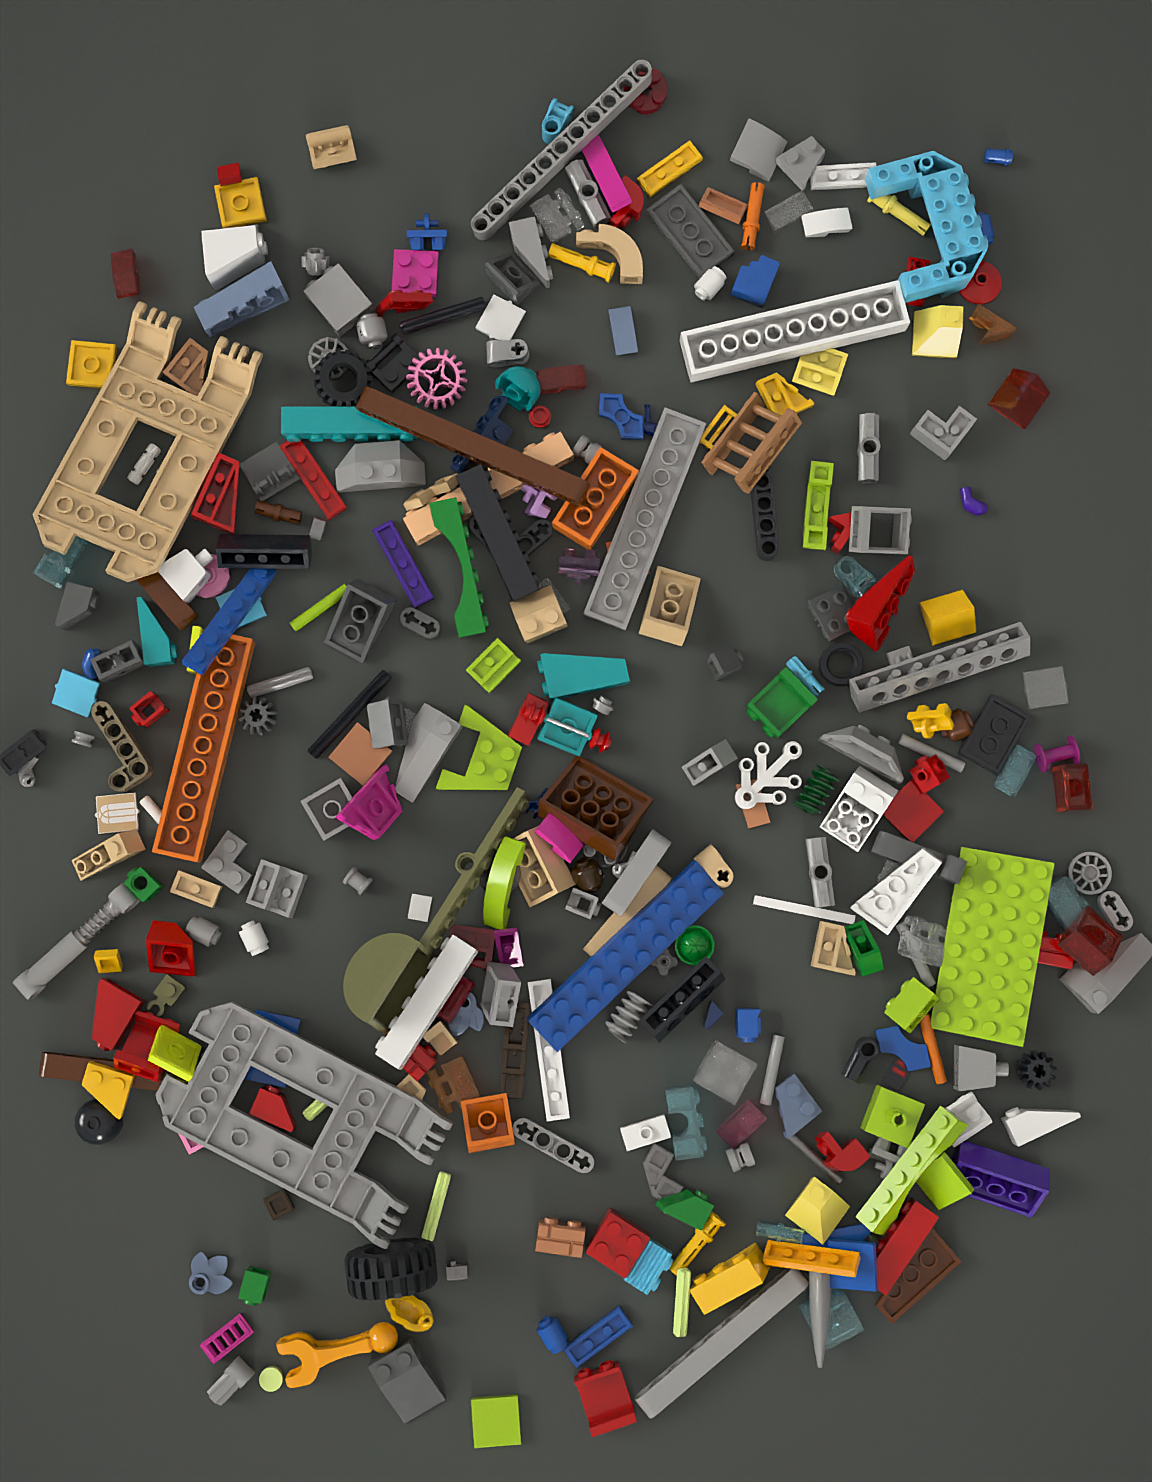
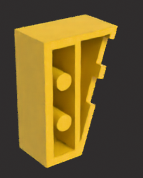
[689,1242,771,1315]

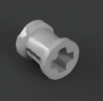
[343,866,373,896]

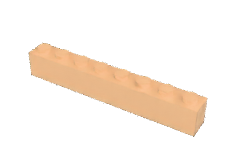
[403,432,574,546]

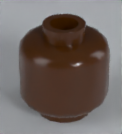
[940,708,975,742]

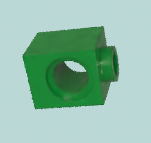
[124,867,165,903]
[238,1266,272,1306]

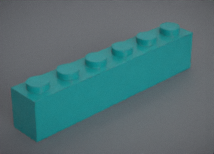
[281,406,418,442]

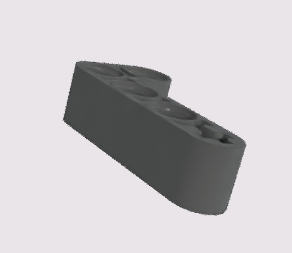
[871,831,967,884]

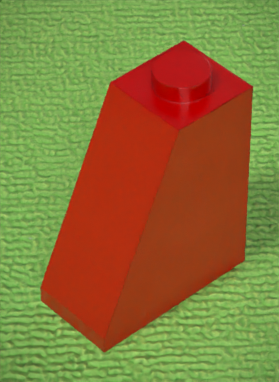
[92,978,146,1051]

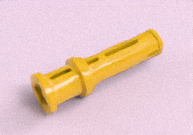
[548,243,616,283]
[669,1211,726,1276]

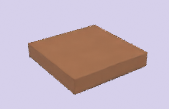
[328,722,393,786]

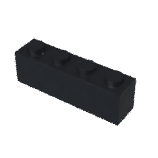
[216,534,312,569]

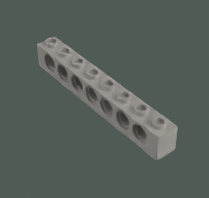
[849,622,1030,713]

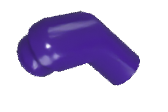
[960,487,988,516]

